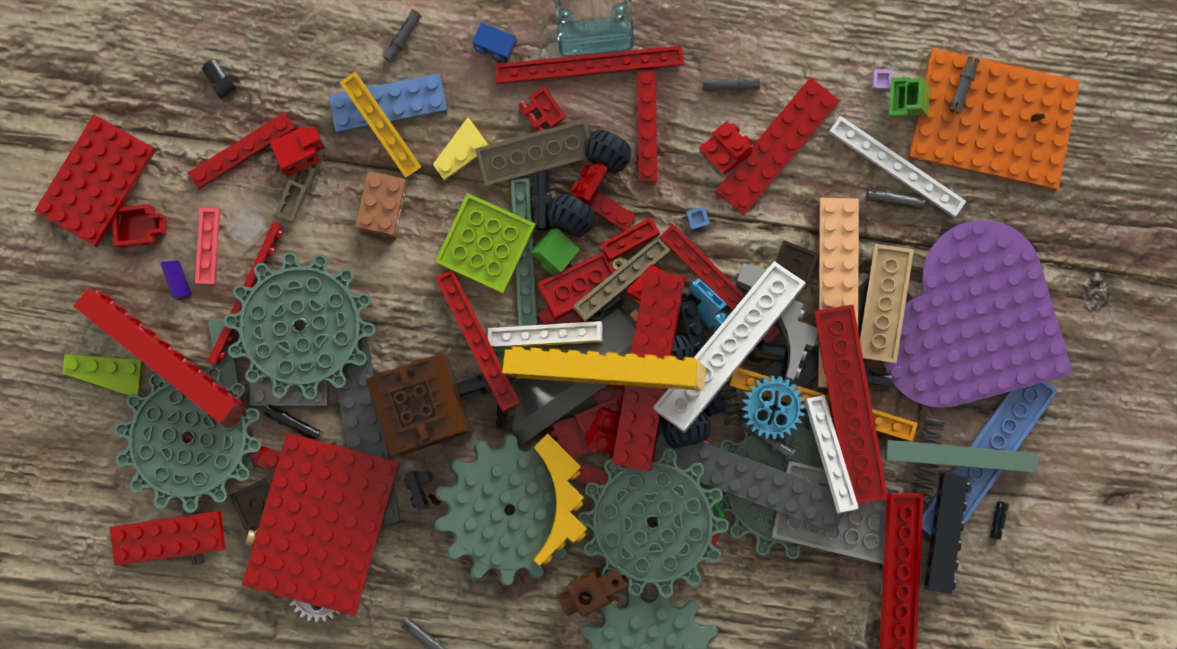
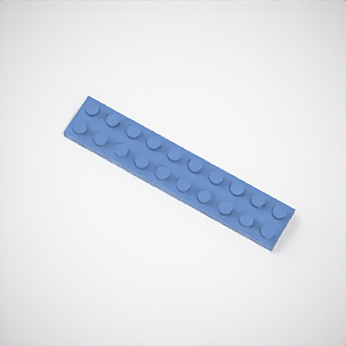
[922,382,1058,536]

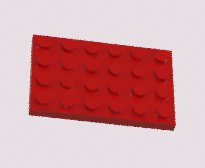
[34,114,157,248]

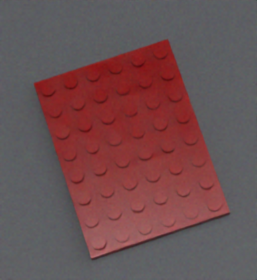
[242,433,399,616]

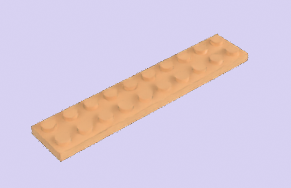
[818,198,859,388]

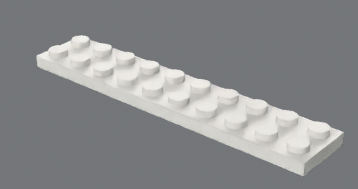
[653,262,806,433]

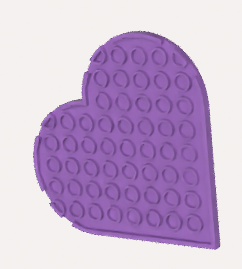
[883,220,1073,408]

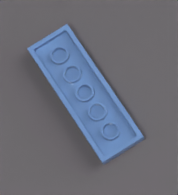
[329,73,448,133]

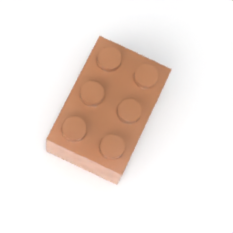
[356,171,408,238]

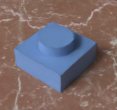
[686,206,710,231]

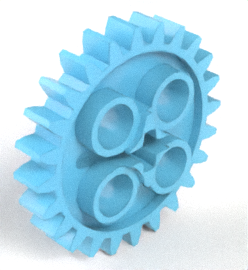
[741,375,805,440]

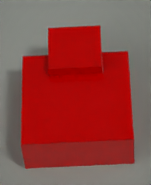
[270,126,325,178]
[112,204,167,248]

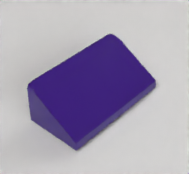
[160,261,191,300]

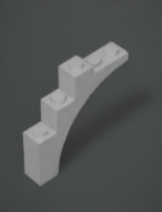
[736,263,819,384]

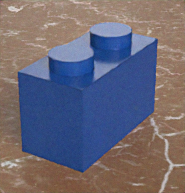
[472,22,517,62]

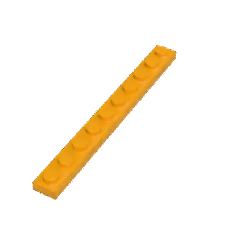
[728,368,918,441]

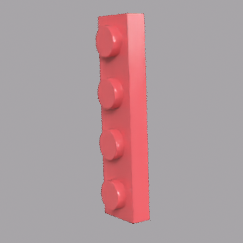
[195,208,221,285]

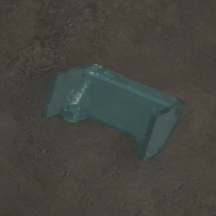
[554,0,634,57]

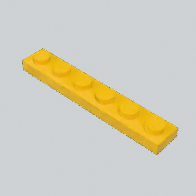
[339,72,421,178]

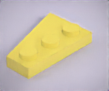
[433,117,488,181]

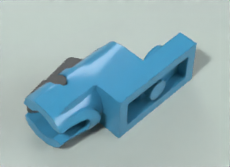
[688,278,727,334]

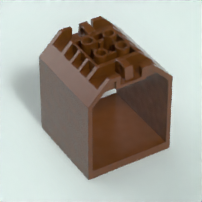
[365,354,473,457]

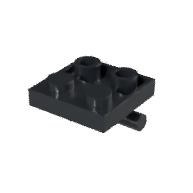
[404,471,434,511]

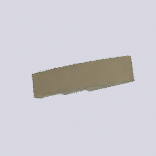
[275,150,325,222]

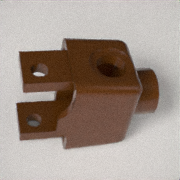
[558,567,628,617]

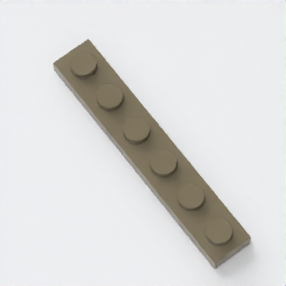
[573,236,671,322]

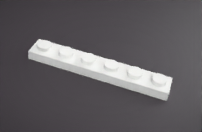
[488,321,602,348]
[804,395,858,514]

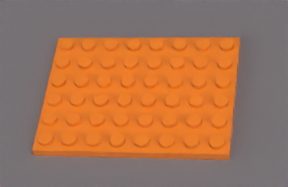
[909,48,1080,190]

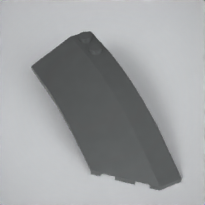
[512,309,635,445]

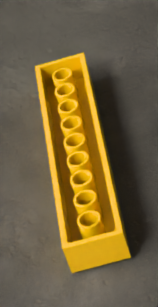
[502,347,707,391]

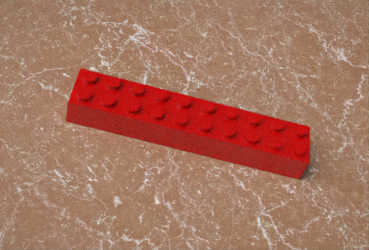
[73,288,247,428]

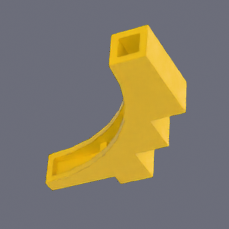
[533,433,587,566]

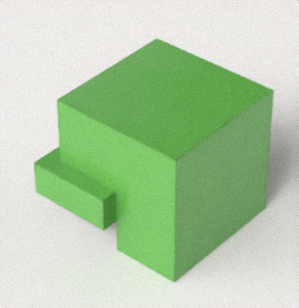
[889,77,930,117]
[529,229,580,276]

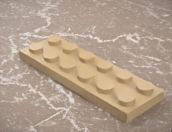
[860,244,914,364]

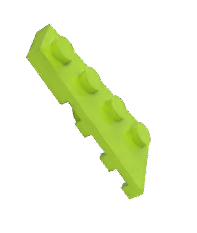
[63,355,143,396]

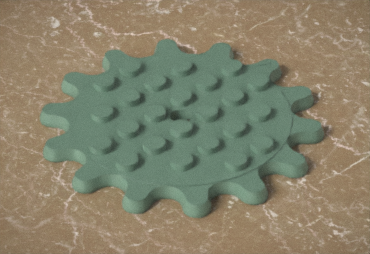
[224,252,376,400]
[114,367,261,513]
[718,409,824,559]
[435,434,581,586]
[578,449,729,598]
[581,591,718,649]

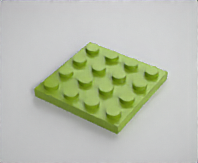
[435,193,536,294]

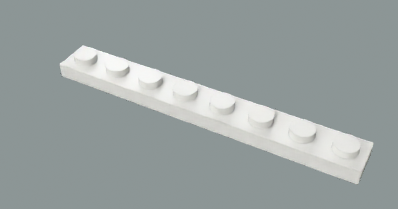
[828,116,966,218]

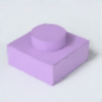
[872,69,893,90]

